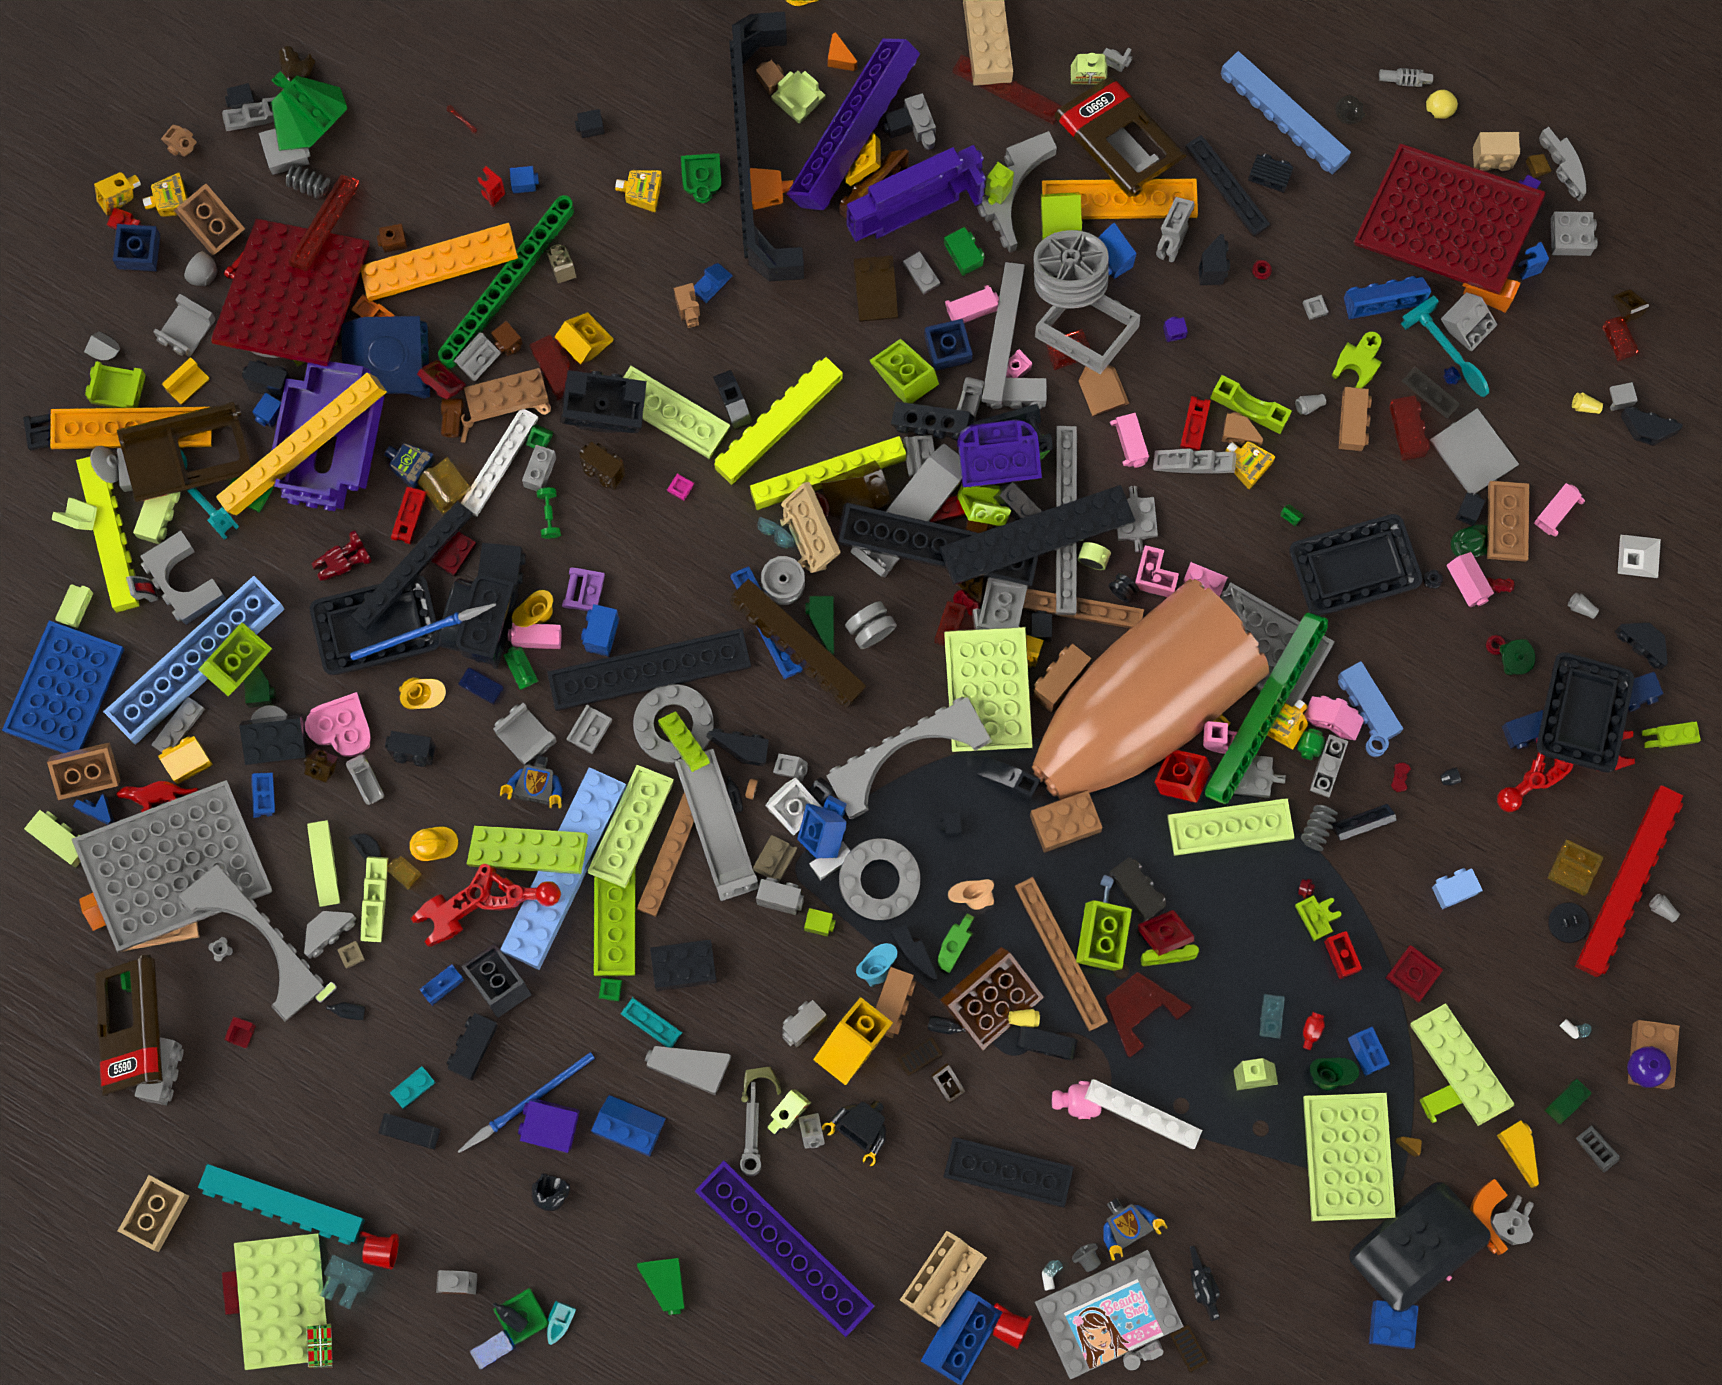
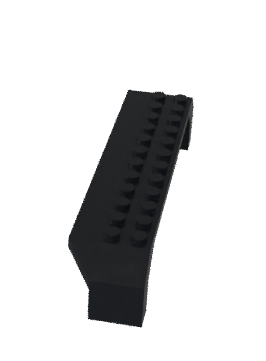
[729,12,804,282]

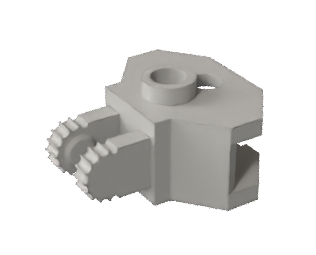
[1491,1195,1534,1245]

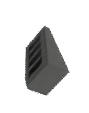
[1576,1125,1620,1172]

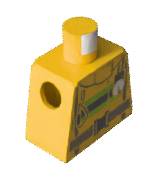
[615,171,662,212]
[94,172,141,216]
[143,173,188,217]
[1225,441,1275,490]
[1267,700,1308,750]

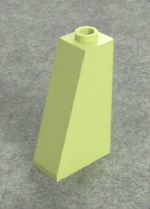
[1234,1058,1278,1090]

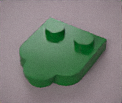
[681,153,721,204]

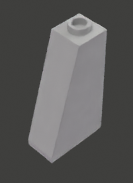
[645,1046,731,1096]

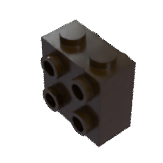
[579,442,626,490]

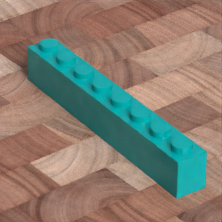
[198,1164,365,1246]

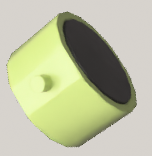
[1078,542,1111,570]

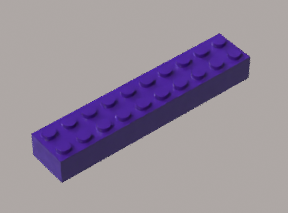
[787,38,920,210]
[695,1161,875,1338]

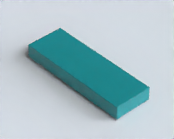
[621,997,682,1048]

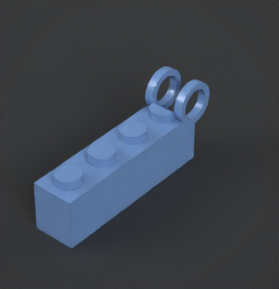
[1338,661,1403,757]

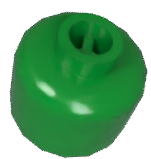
[1297,729,1326,760]

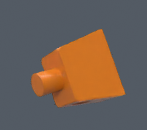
[750,168,793,210]

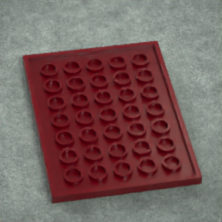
[1354,144,1545,295]
[211,219,370,366]

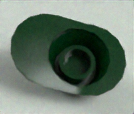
[1450,525,1488,558]
[1310,1058,1359,1090]

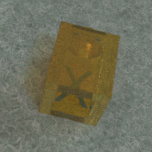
[387,856,421,890]

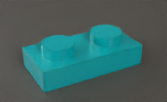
[390,1066,436,1109]

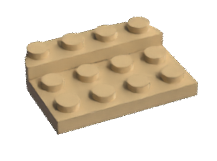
[780,482,841,573]

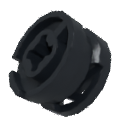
[1108,573,1140,603]

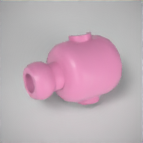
[1052,1081,1102,1119]

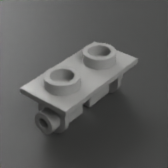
[1221,587,1248,628]

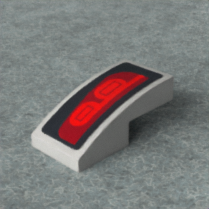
[126,576,158,602]

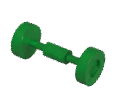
[536,487,561,539]

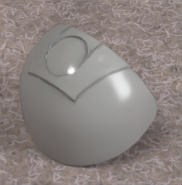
[184,251,218,286]

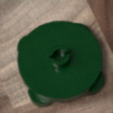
[1499,639,1535,675]

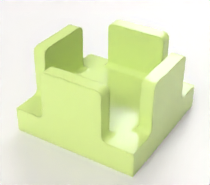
[771,71,826,124]

